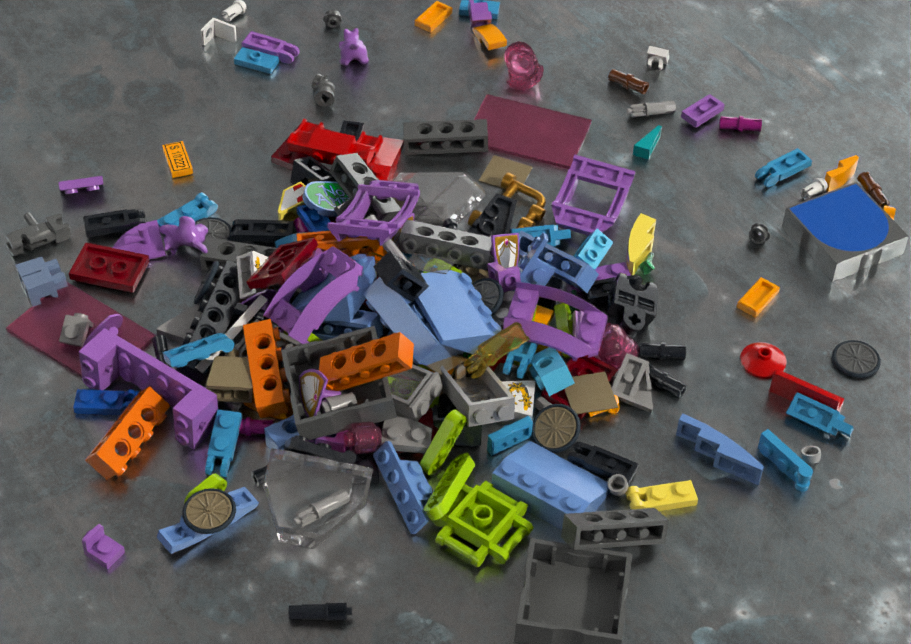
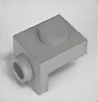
[59,313,94,347]

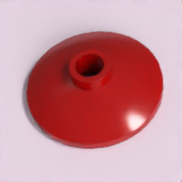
[740,342,786,379]

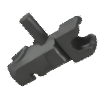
[5,212,71,257]

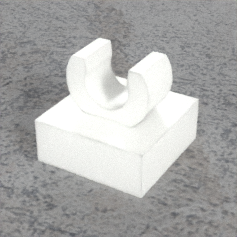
[647,46,669,71]

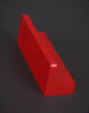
[769,370,844,411]

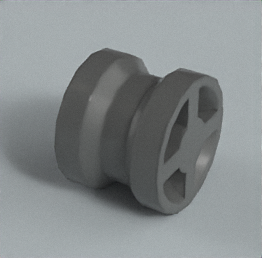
[314,81,335,107]

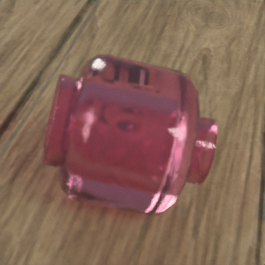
[343,422,382,454]

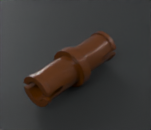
[608,68,649,95]
[857,171,890,210]

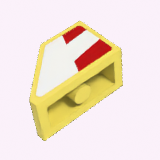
[278,182,306,222]

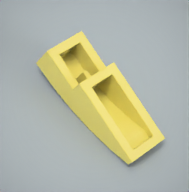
[626,213,656,275]

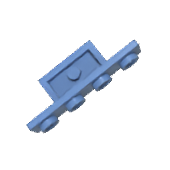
[512,232,555,291]
[373,441,433,534]

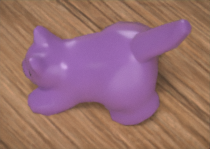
[339,28,369,66]
[159,216,208,255]

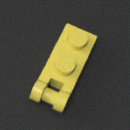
[625,480,698,511]

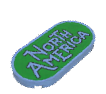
[302,181,350,217]

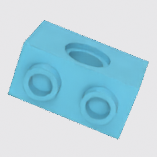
[528,347,575,396]

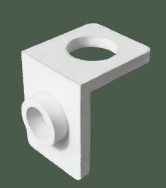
[201,18,237,46]

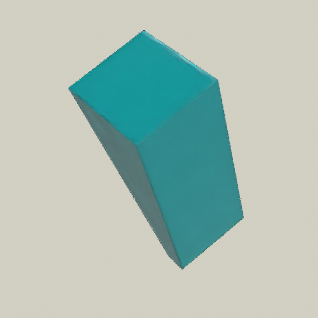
[633,125,662,160]

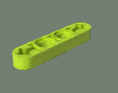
[423,453,475,521]

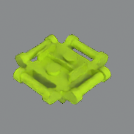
[432,481,534,567]

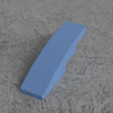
[676,413,764,485]
[157,487,259,554]

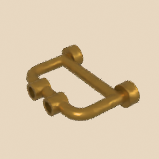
[468,172,546,229]

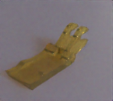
[464,322,530,378]

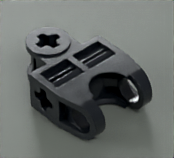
[606,272,658,341]

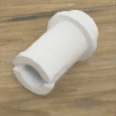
[221,0,247,22]
[800,178,828,201]

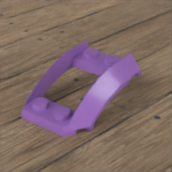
[551,154,635,236]
[328,180,420,246]
[263,246,363,344]
[503,282,608,361]

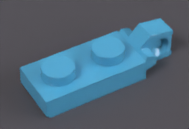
[509,224,571,247]
[786,392,854,437]

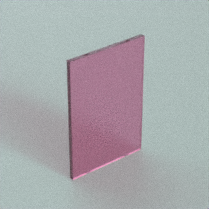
[474,94,592,169]
[6,282,156,378]

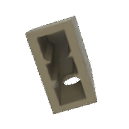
[206,349,253,403]

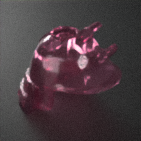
[504,41,544,90]
[598,323,639,369]

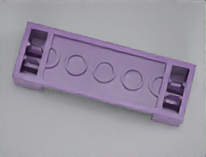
[79,328,218,450]

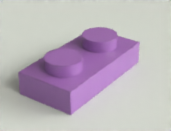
[681,94,725,128]
[59,176,103,194]

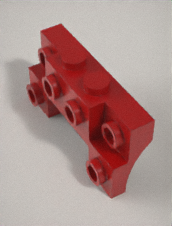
[286,119,383,166]

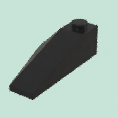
[433,374,482,447]

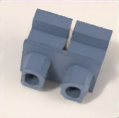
[15,256,68,307]

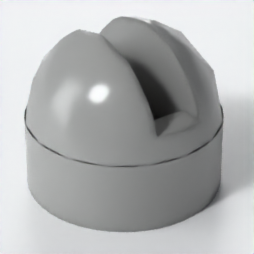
[801,445,821,466]
[608,474,628,496]

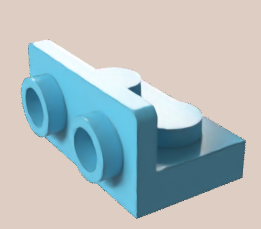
[573,229,613,270]

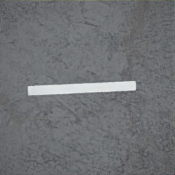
[196,294,268,373]

